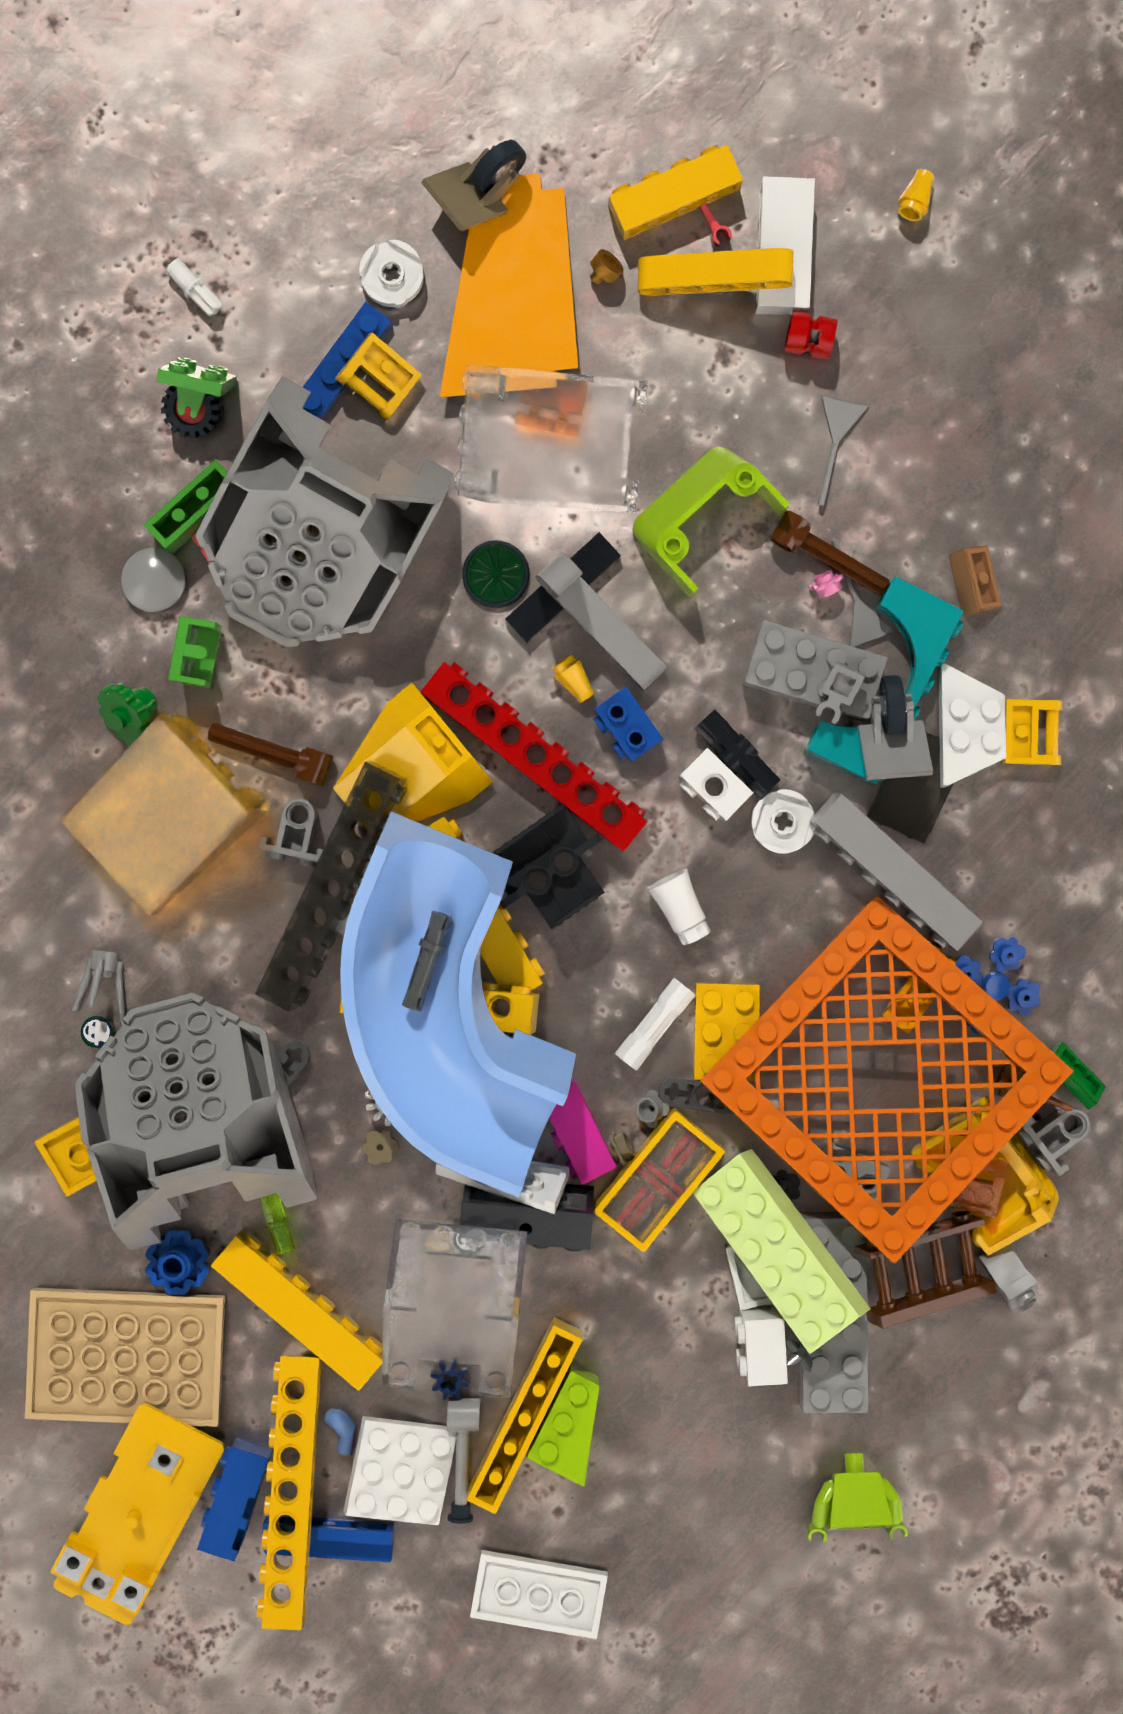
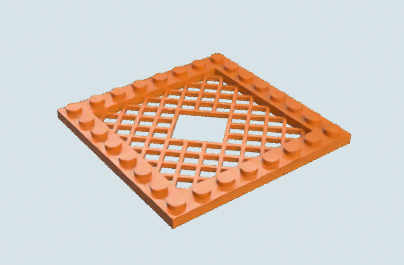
[700,895,1074,1264]

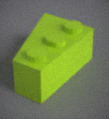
[527,1362,600,1487]

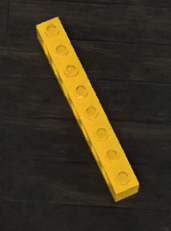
[257,1355,322,1630]

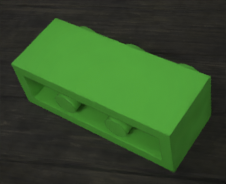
[143,459,228,554]

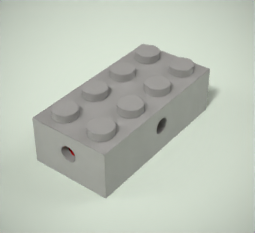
[742,620,888,722]

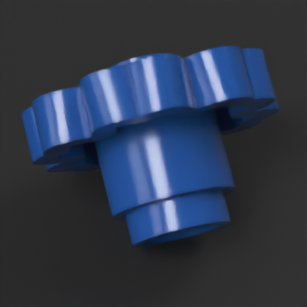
[145,1228,211,1295]

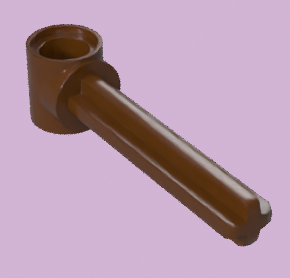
[769,510,890,596]
[208,723,333,786]

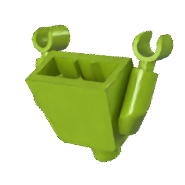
[807,1453,908,1543]

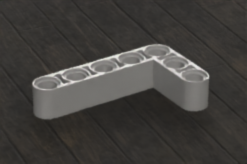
[535,552,667,691]

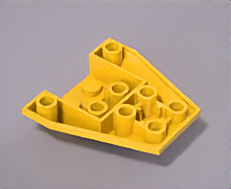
[333,683,493,838]

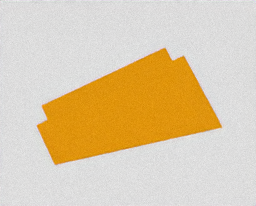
[440,173,578,397]

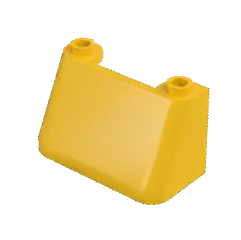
[911,1096,1059,1256]

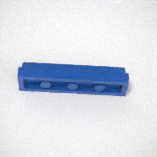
[262,1515,394,1562]

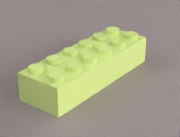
[693,1149,871,1354]

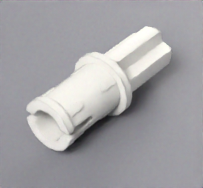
[166,258,222,316]

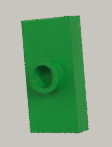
[1051,1041,1106,1110]

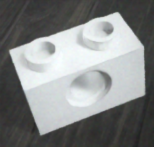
[678,748,753,821]

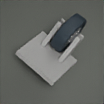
[858,675,933,780]

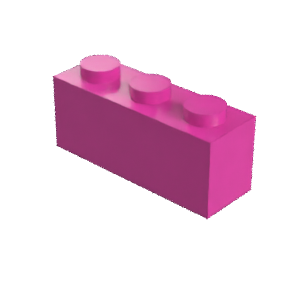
[548,1077,617,1185]

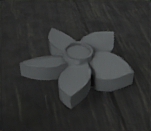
[785,1340,823,1372]

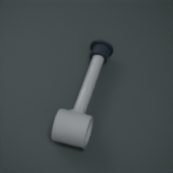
[447,1397,481,1524]

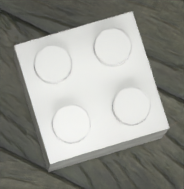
[734,1305,788,1386]

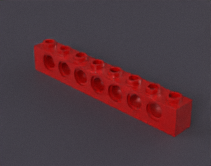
[420,662,648,852]

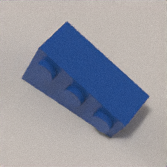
[197,1438,273,1561]

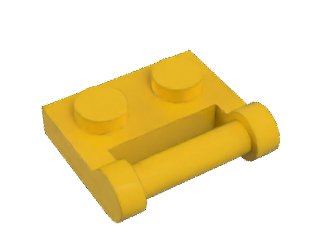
[335,333,422,421]
[1002,699,1063,765]

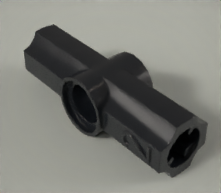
[694,710,780,799]

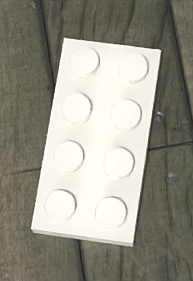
[470,1550,608,1639]

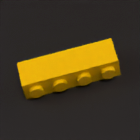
[608,144,743,241]

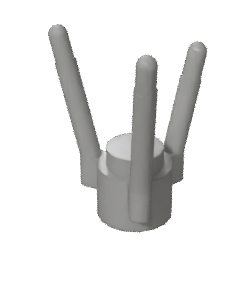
[72,949,126,1026]

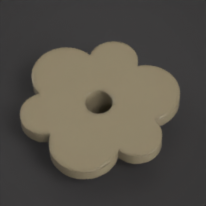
[362,1130,399,1165]

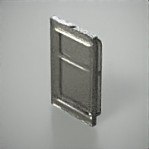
[866,731,954,844]

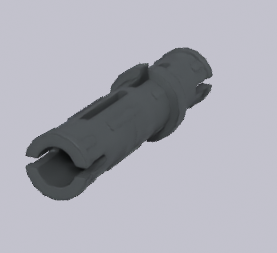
[402,911,452,1011]

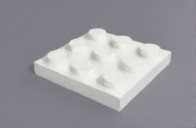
[343,1416,457,1525]

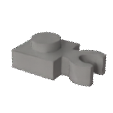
[816,661,866,724]

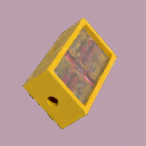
[594,1107,726,1253]

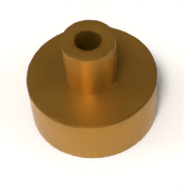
[590,249,623,284]

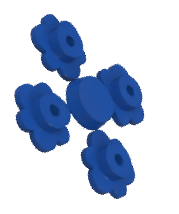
[955,937,1040,1034]

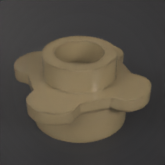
[607,1132,635,1165]

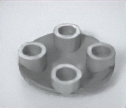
[121,548,186,612]

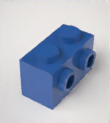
[593,686,663,762]

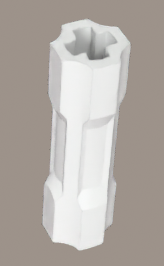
[615,978,696,1071]

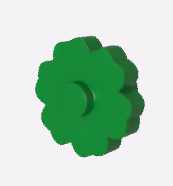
[97,683,157,745]

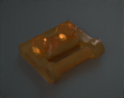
[940,1145,1008,1218]

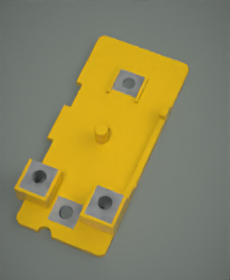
[50,1403,225,1625]

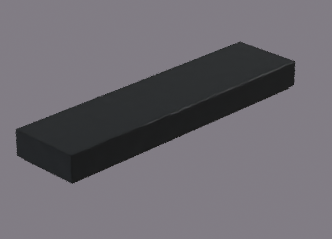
[505,532,621,643]

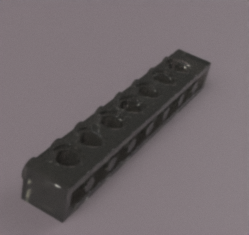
[255,761,407,1012]

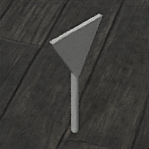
[818,396,868,506]
[831,539,895,647]

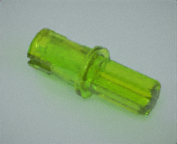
[260,1193,296,1255]

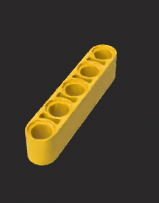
[638,248,794,296]

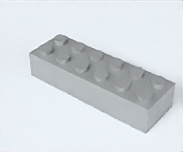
[798,1212,868,1414]

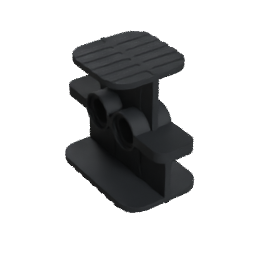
[493,804,605,929]

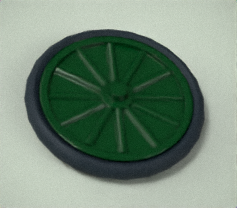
[462,540,530,608]

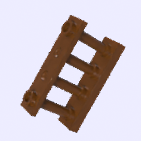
[854,1211,996,1329]

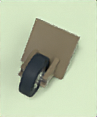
[421,139,526,232]

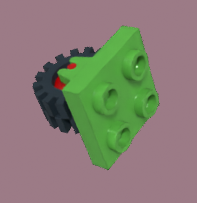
[156,357,237,439]

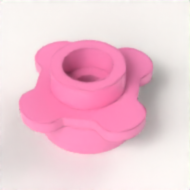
[809,570,843,598]

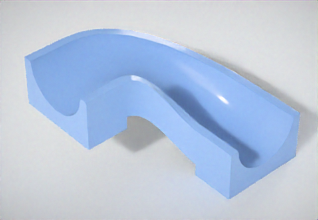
[340,812,576,1197]

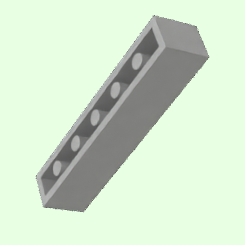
[810,792,983,951]

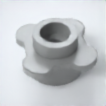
[635,1089,670,1128]

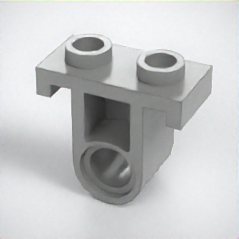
[258,799,327,867]
[1017,1107,1090,1176]
[978,1244,1039,1312]

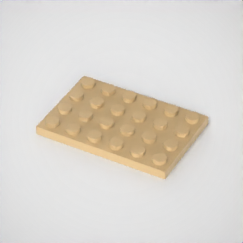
[25,1288,225,1427]

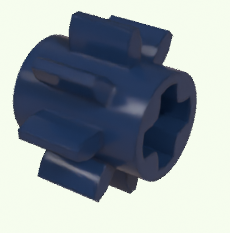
[430,1358,470,1400]

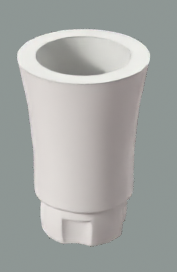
[647,869,710,945]

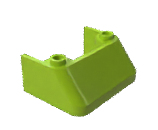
[632,447,790,599]

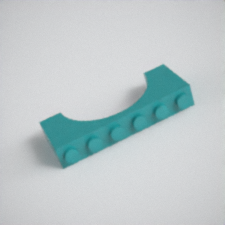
[804,576,964,785]

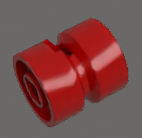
[784,310,838,361]

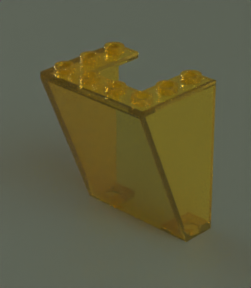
[61,711,268,916]

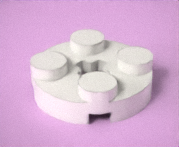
[359,240,424,308]
[751,789,816,854]

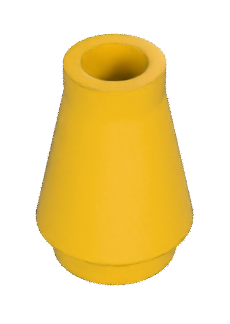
[898,169,934,221]
[551,654,595,703]

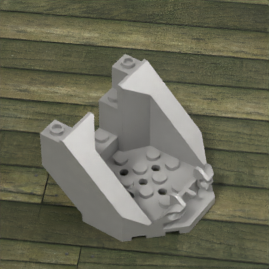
[195,376,454,648]
[75,992,317,1251]

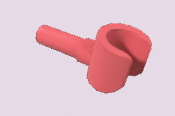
[700,204,732,247]

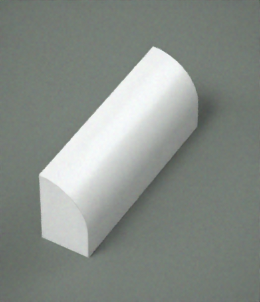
[755,176,815,315]

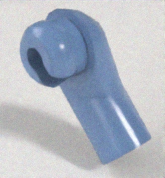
[324,1408,356,1455]

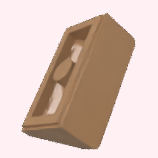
[949,545,1001,616]

